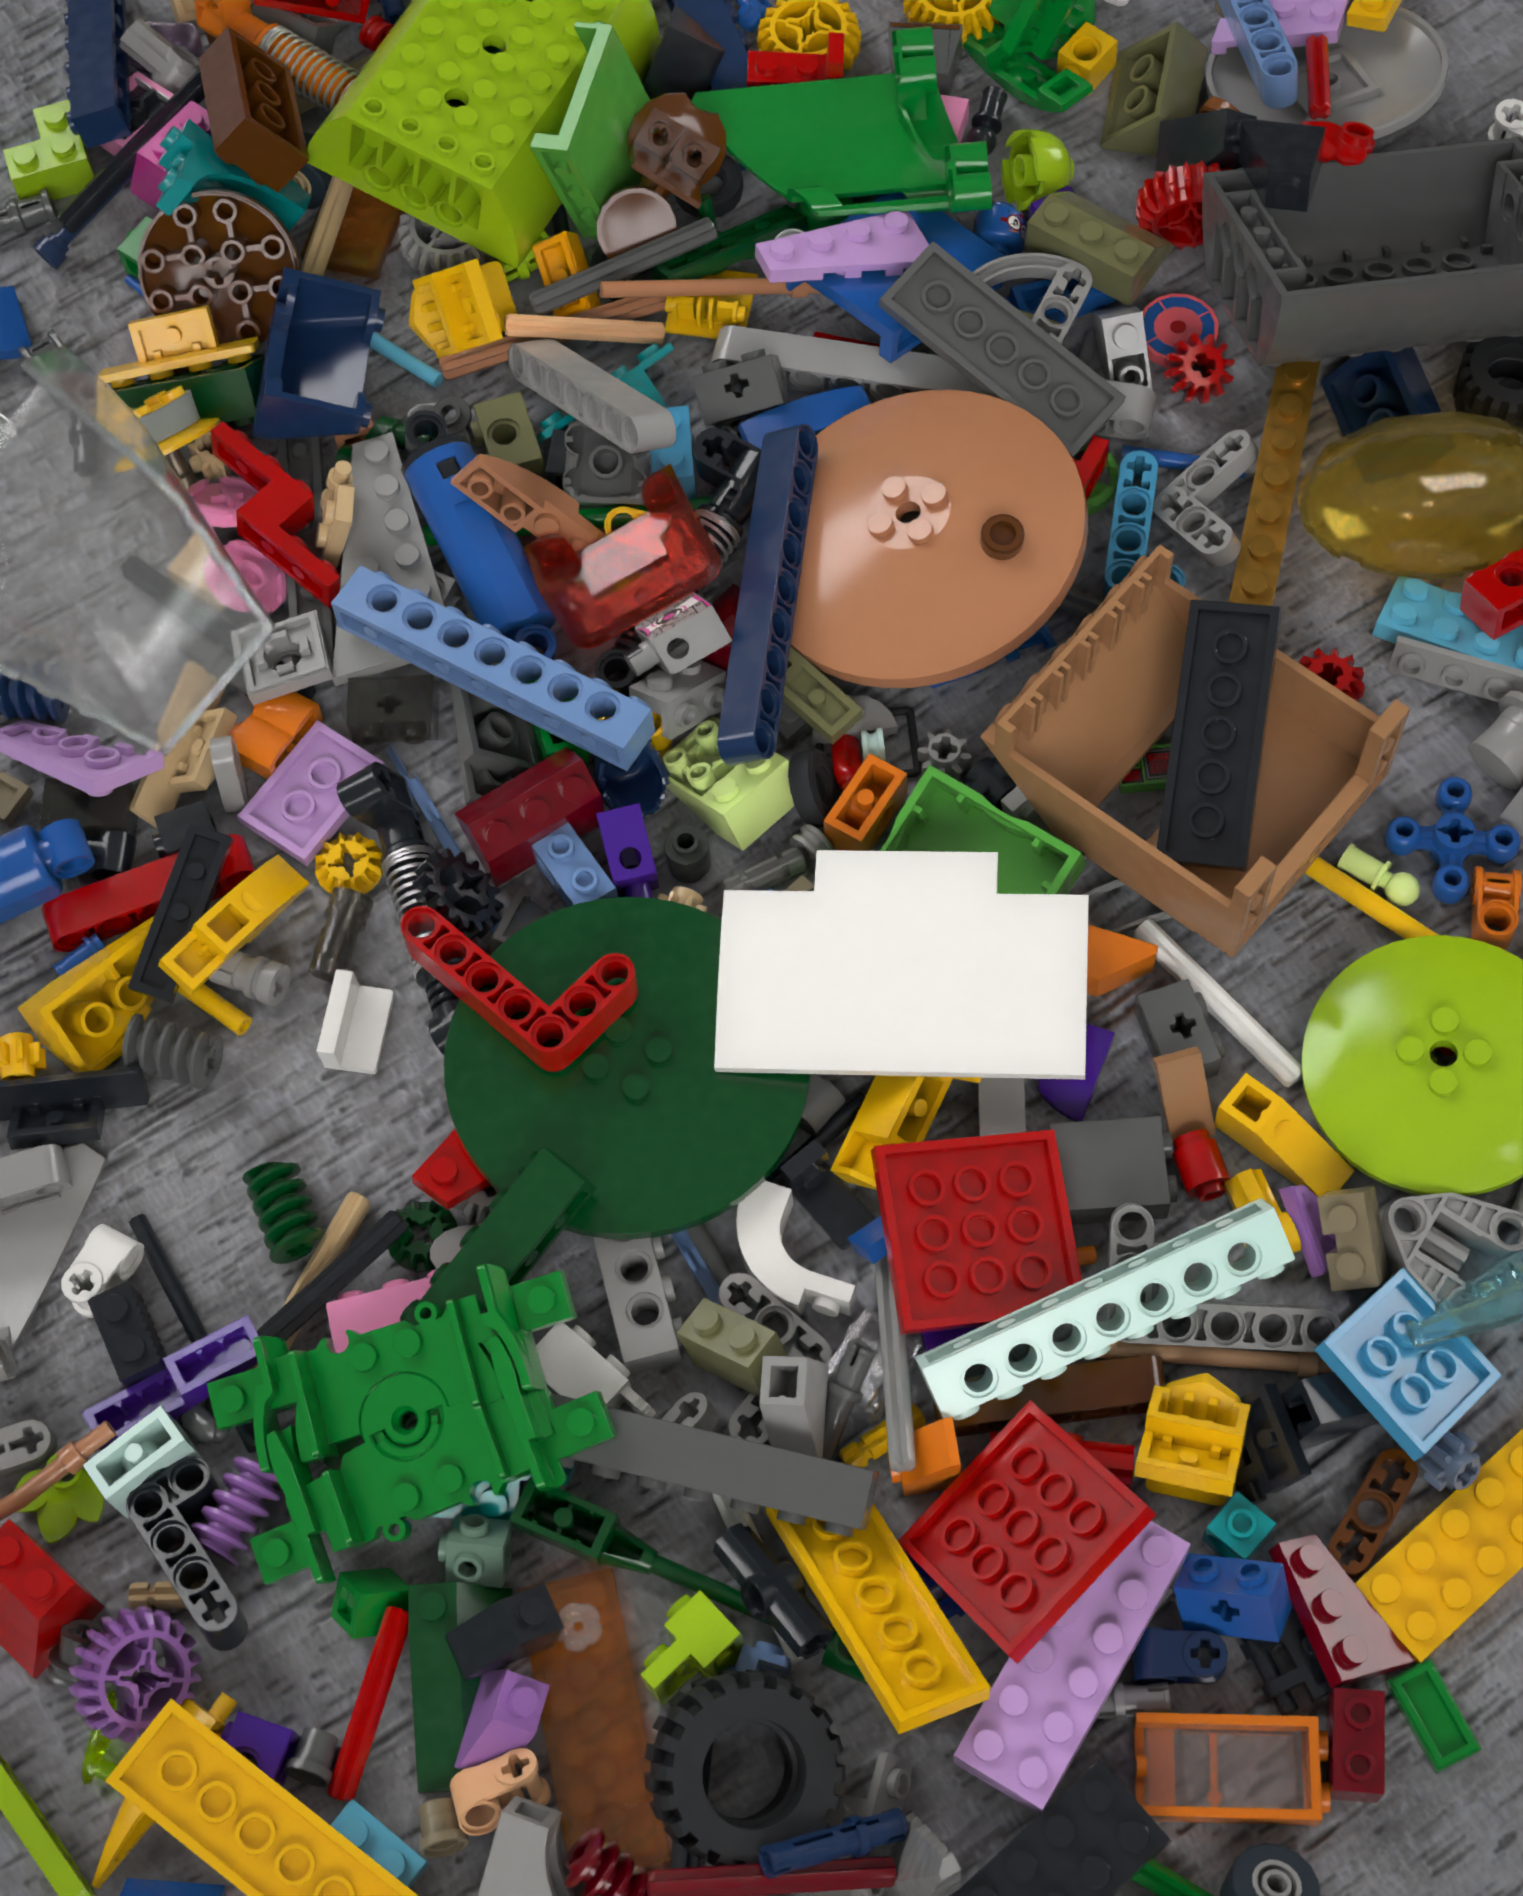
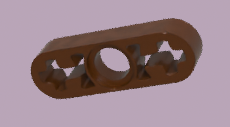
[1327,1448,1418,1578]

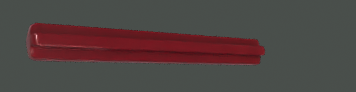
[646,1856,897,1896]

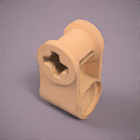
[449,1748,551,1836]

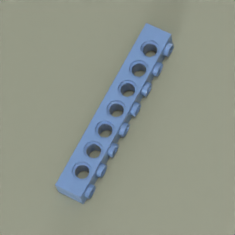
[331,565,655,771]

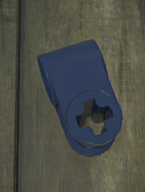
[1133,1628,1228,1685]

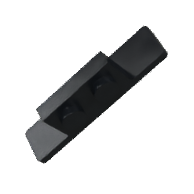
[0,1066,150,1150]

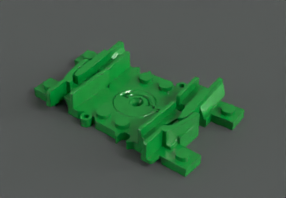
[207,1263,618,1585]

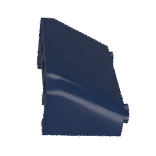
[252,267,386,440]

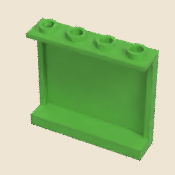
[530,21,650,240]

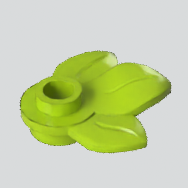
[13,1453,105,1544]

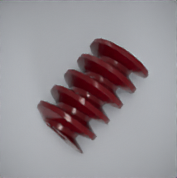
[563,1827,648,1896]

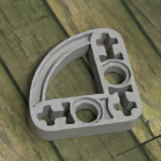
[972,253,1093,345]

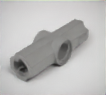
[119,19,207,110]

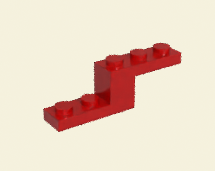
[211,421,340,609]

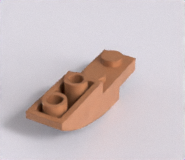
[451,454,609,571]

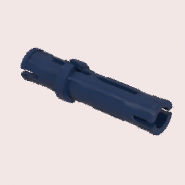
[758,1807,908,1879]

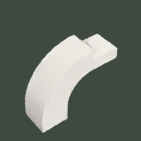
[736,1181,856,1318]

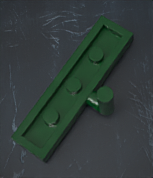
[651,195,809,280]

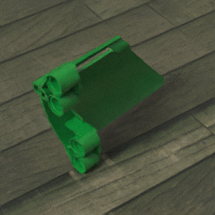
[691,26,992,217]

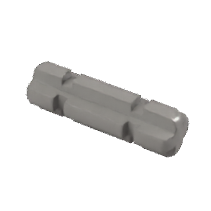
[723,847,806,890]

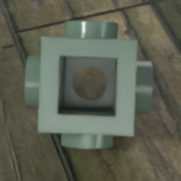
[438,1514,512,1588]

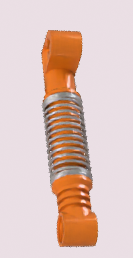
[194,0,360,112]

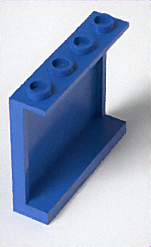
[786,192,1006,363]

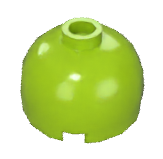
[1001,129,1074,212]

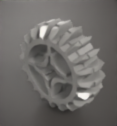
[397,214,496,277]

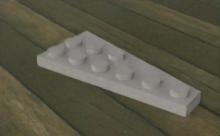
[332,432,457,687]

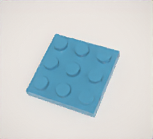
[1314,1267,1502,1462]

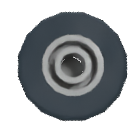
[1220,1842,1320,1896]

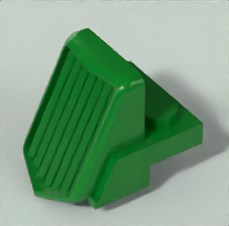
[989,0,1096,60]

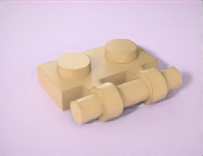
[315,460,355,568]

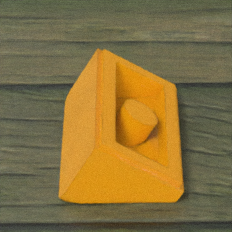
[531,231,601,317]

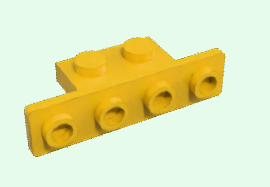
[96,305,260,388]

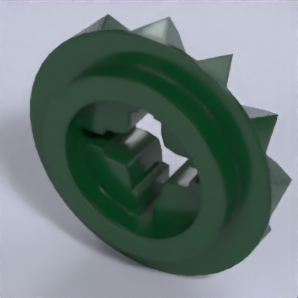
[388,1200,458,1272]

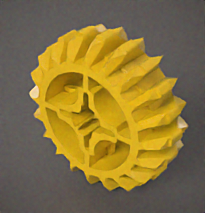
[757,0,861,73]
[903,0,1000,49]

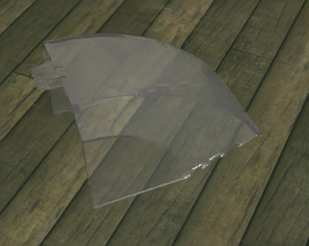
[0,345,276,756]

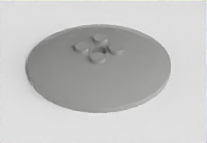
[1206,0,1448,140]

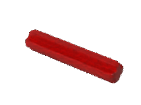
[1306,34,1331,120]

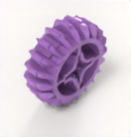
[68,1606,202,1743]

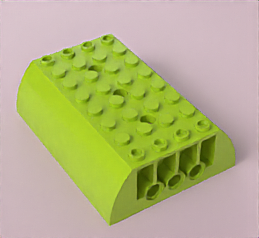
[307,0,660,269]

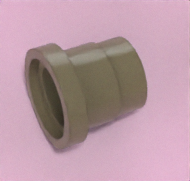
[418,1798,469,1858]

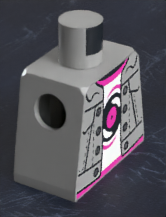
[624,588,732,677]

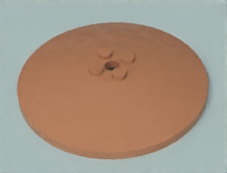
[790,390,1088,688]

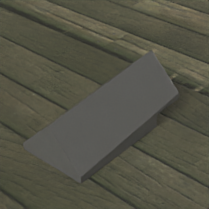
[451,662,540,806]

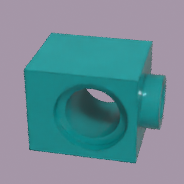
[1202,1491,1276,1560]

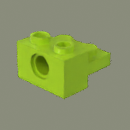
[640,1590,744,1706]

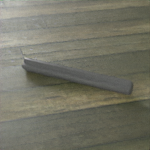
[529,217,717,315]

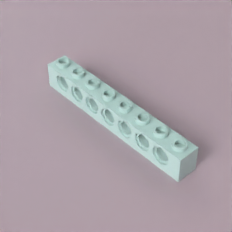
[915,1198,1295,1420]

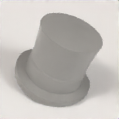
[1468,690,1523,790]

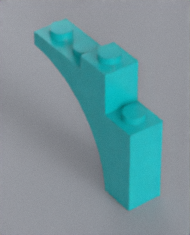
[156,119,312,232]

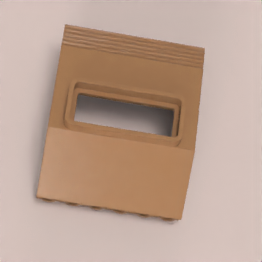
[980,545,1410,957]

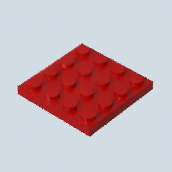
[871,1129,1082,1335]
[898,1400,1156,1664]

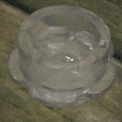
[558,1602,602,1651]

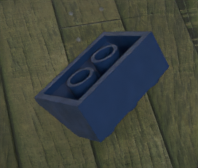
[1320,347,1456,484]

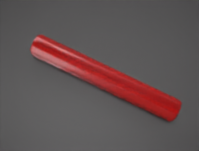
[327,1606,409,1802]

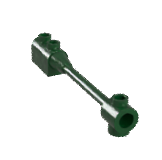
[509,1476,868,1685]

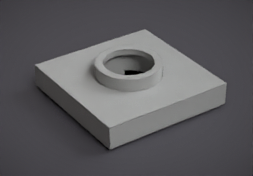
[236,610,334,705]

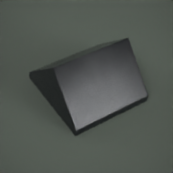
[642,7,726,101]

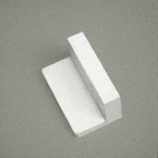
[316,969,395,1074]

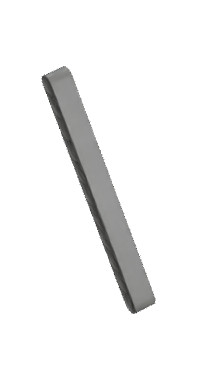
[710,325,1156,440]

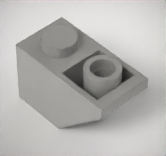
[1092,304,1153,390]
[759,1356,829,1458]

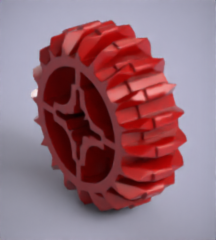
[1135,160,1231,250]

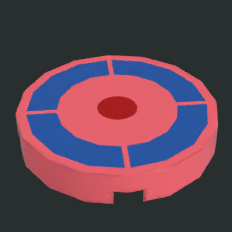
[1142,293,1219,368]

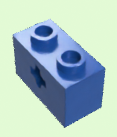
[1173,1553,1292,1642]

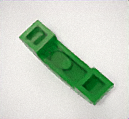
[963,22,1093,113]

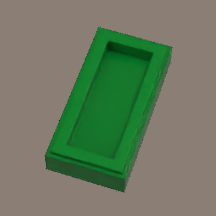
[1385,1658,1482,1774]

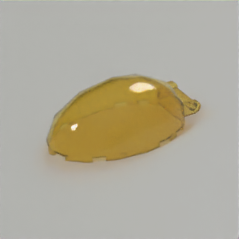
[1298,411,1523,580]

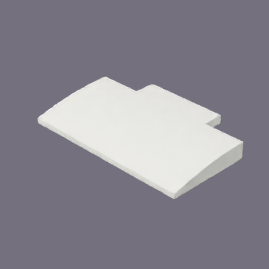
[714,850,1089,1080]

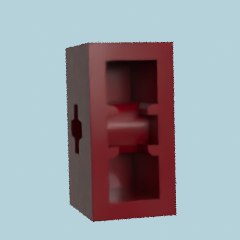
[1326,1687,1385,1803]

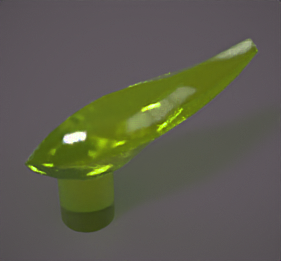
[81,1691,118,1785]

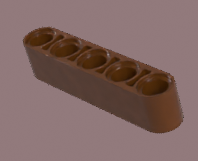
[932,1355,1166,1437]

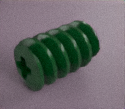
[242,1162,324,1264]

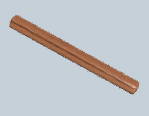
[439,297,667,380]

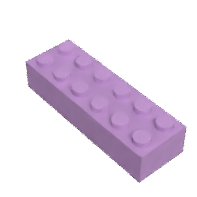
[953,1521,1191,1815]

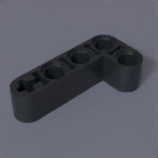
[126,1456,248,1651]

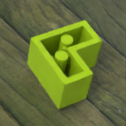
[3,99,95,201]

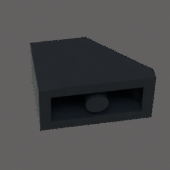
[445,1583,564,1682]

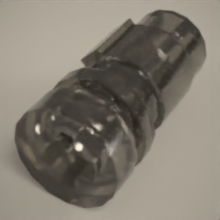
[308,887,374,983]

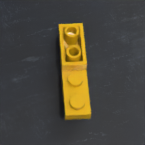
[158,855,310,996]

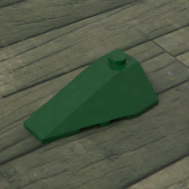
[96,353,265,426]
[408,1582,513,1794]

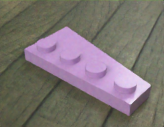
[755,211,929,283]
[0,719,165,797]

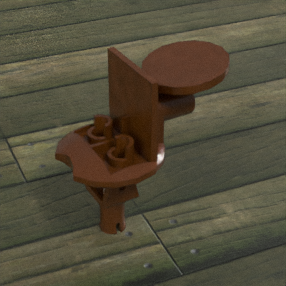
[597,93,726,259]

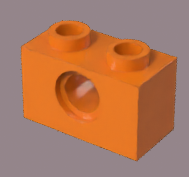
[823,753,907,851]

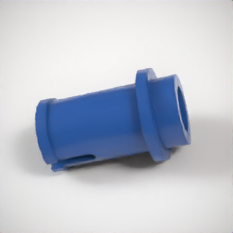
[52,933,106,976]

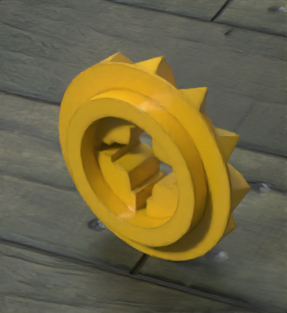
[315,831,383,898]

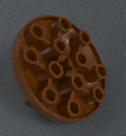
[138,188,301,344]

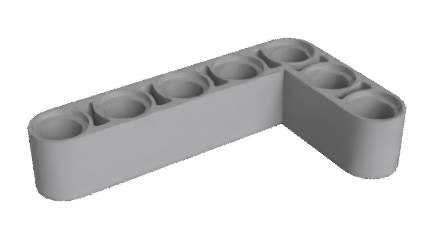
[1106,1203,1341,1352]

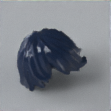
[592,738,670,819]

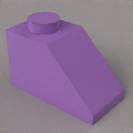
[454,1670,550,1770]

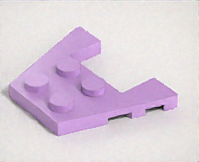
[1211,0,1352,55]

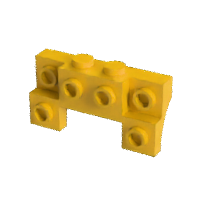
[830,1075,982,1190]

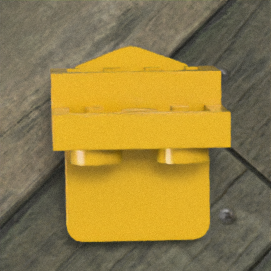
[409,258,517,359]
[1134,1373,1251,1506]

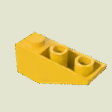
[1214,1073,1355,1197]

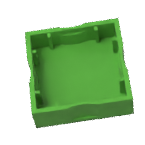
[880,764,1087,895]

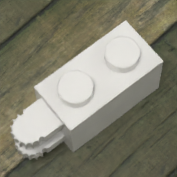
[536,1323,656,1417]

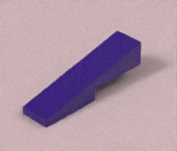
[82,1315,259,1451]

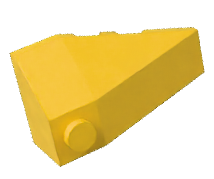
[18,915,155,1073]

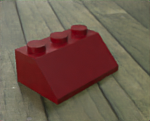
[454,747,604,887]

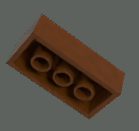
[198,26,309,193]

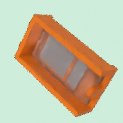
[1134,1712,1331,1826]

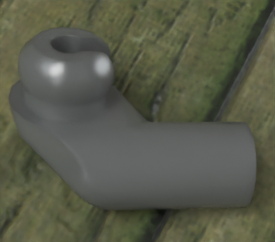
[181,1399,228,1445]

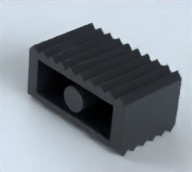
[87,1282,167,1388]

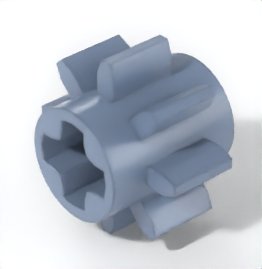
[1420,1431,1481,1492]

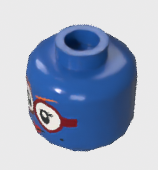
[973,202,1026,256]

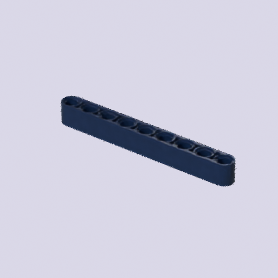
[717,424,818,766]

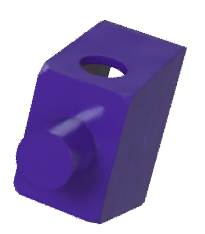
[596,803,659,898]

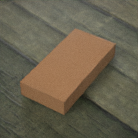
[1152,1046,1216,1146]

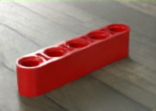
[41,834,255,952]

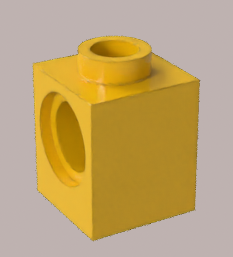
[1057,21,1118,96]

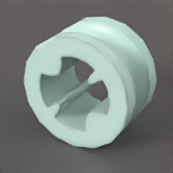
[860,728,886,762]

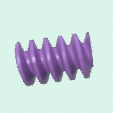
[190,1456,281,1567]

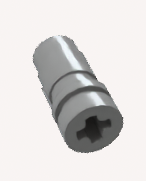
[209,951,291,1007]

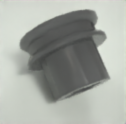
[47,1620,108,1690]

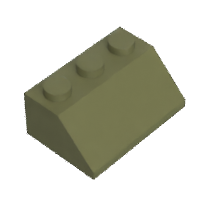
[1100,22,1208,156]
[1026,191,1173,306]

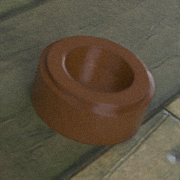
[980,514,1025,560]

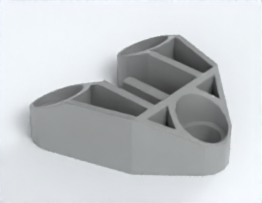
[1381,1192,1523,1334]

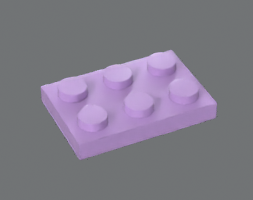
[237,720,385,867]

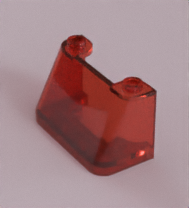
[523,463,722,649]

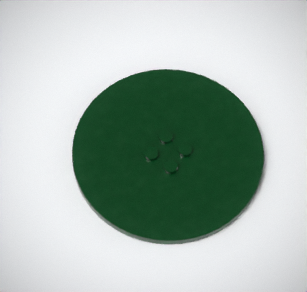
[443,897,810,1240]

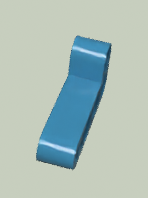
[1103,450,1186,601]

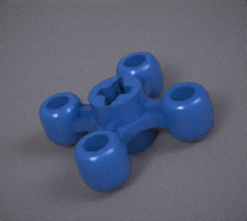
[1384,777,1521,904]

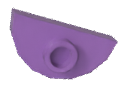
[1278,1185,1336,1278]

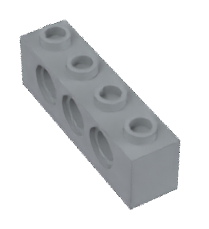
[593,1236,683,1375]

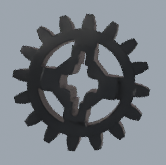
[412,848,504,940]

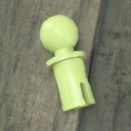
[1337,843,1420,907]

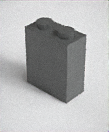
[1049,1116,1177,1225]

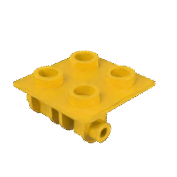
[665,270,758,339]

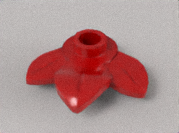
[1301,121,1375,166]

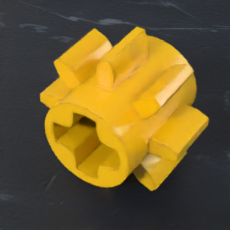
[0,1032,46,1081]

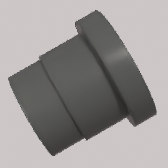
[283,1727,339,1787]

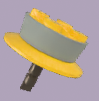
[108,386,221,495]

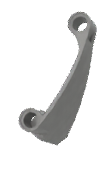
[0,1143,107,1382]

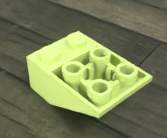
[663,716,795,851]

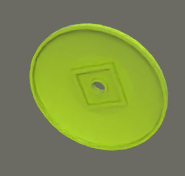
[1302,935,1523,1196]

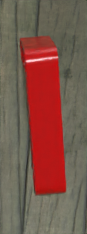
[400,906,639,1072]

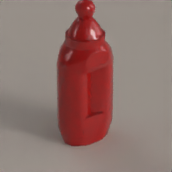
[830,734,864,791]

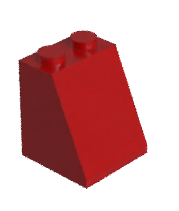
[0,1519,105,1679]

